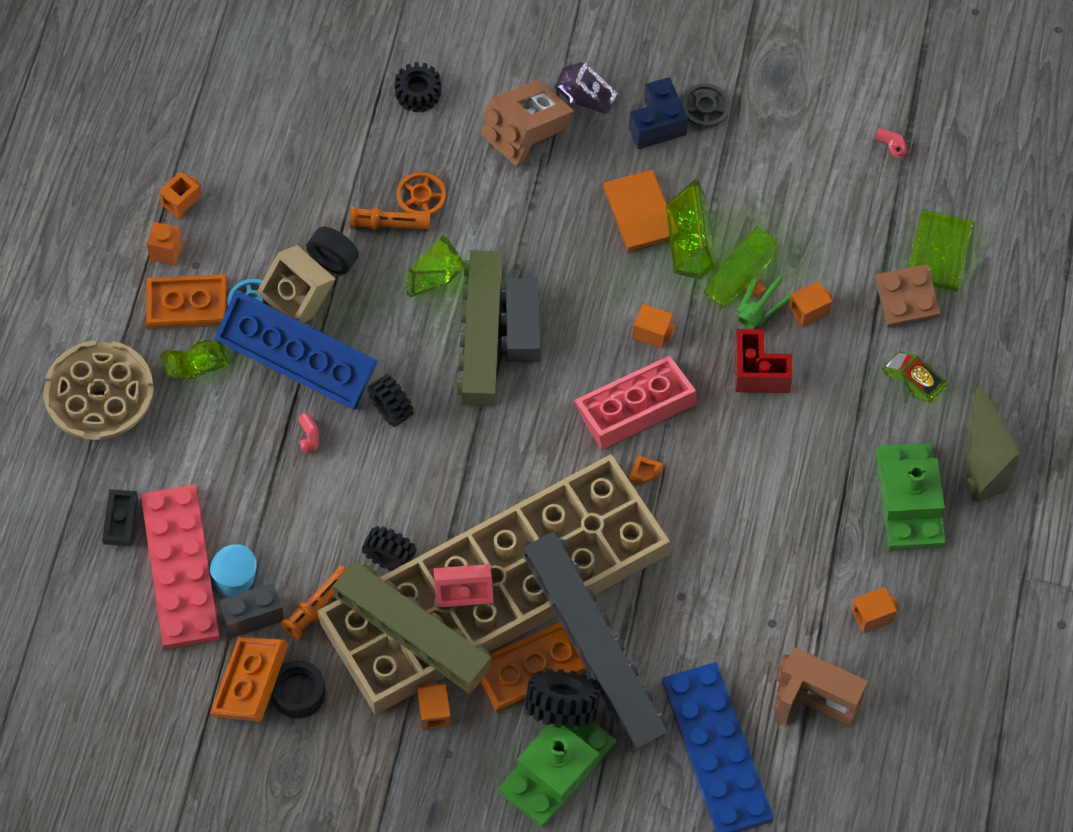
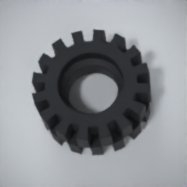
[395,62,441,112]
[367,374,414,427]
[362,526,417,571]

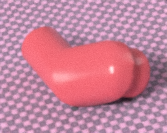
[875,128,907,158]
[298,413,319,454]

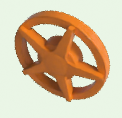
[397,172,446,216]

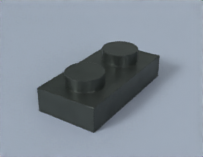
[102,489,138,546]

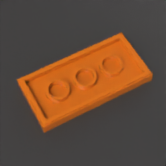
[480,622,587,713]

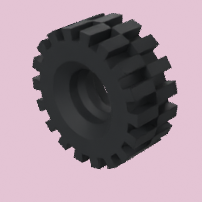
[525,669,600,729]

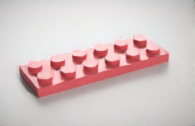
[141,484,220,650]

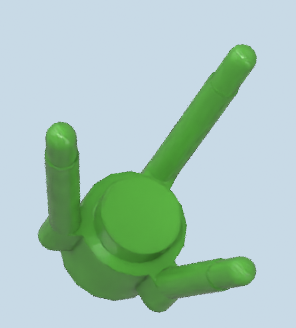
[736,276,794,329]

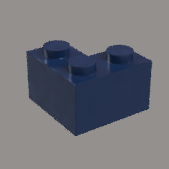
[629,77,688,149]

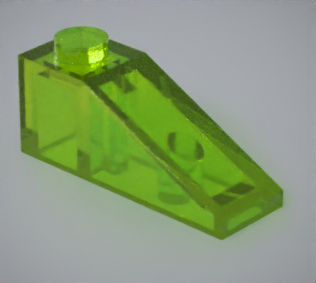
[703,226,778,308]

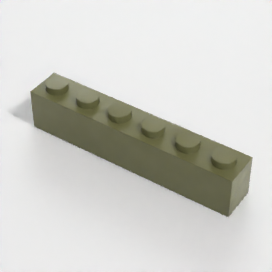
[457,250,502,406]
[333,561,491,694]

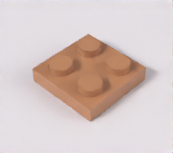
[875,264,940,327]

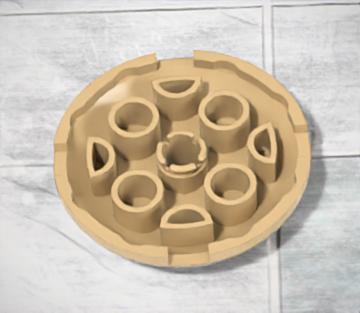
[43,340,154,440]

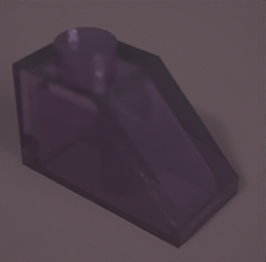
[554,62,617,114]

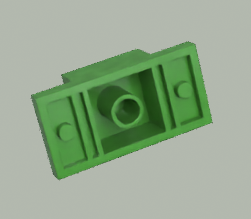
[875,443,945,551]
[498,721,617,828]

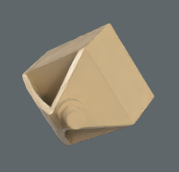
[256,245,335,323]

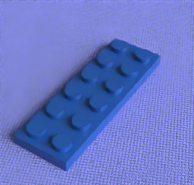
[214,290,379,410]
[662,662,774,832]

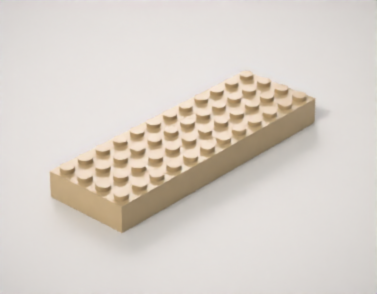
[318,454,670,715]

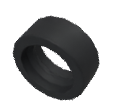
[306,226,359,275]
[271,660,326,718]

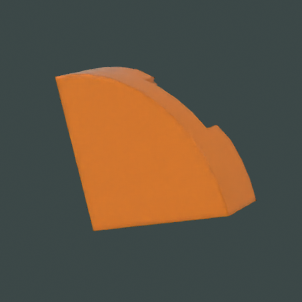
[629,455,664,484]

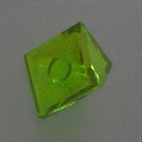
[407,235,466,297]

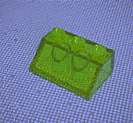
[666,179,715,279]

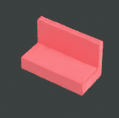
[433,564,494,608]

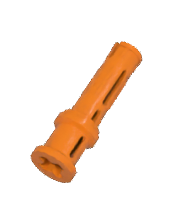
[350,206,430,231]
[280,565,347,640]

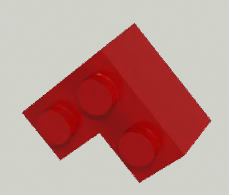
[735,329,793,393]

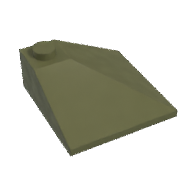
[965,385,1021,502]

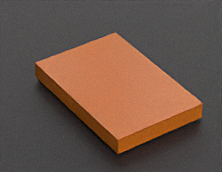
[603,170,678,252]
[146,274,228,329]
[210,637,289,722]

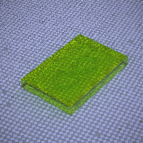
[908,209,974,292]

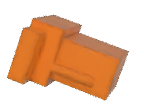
[744,277,766,298]

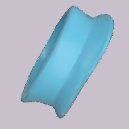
[210,544,257,597]

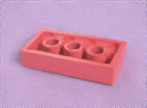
[574,355,697,450]

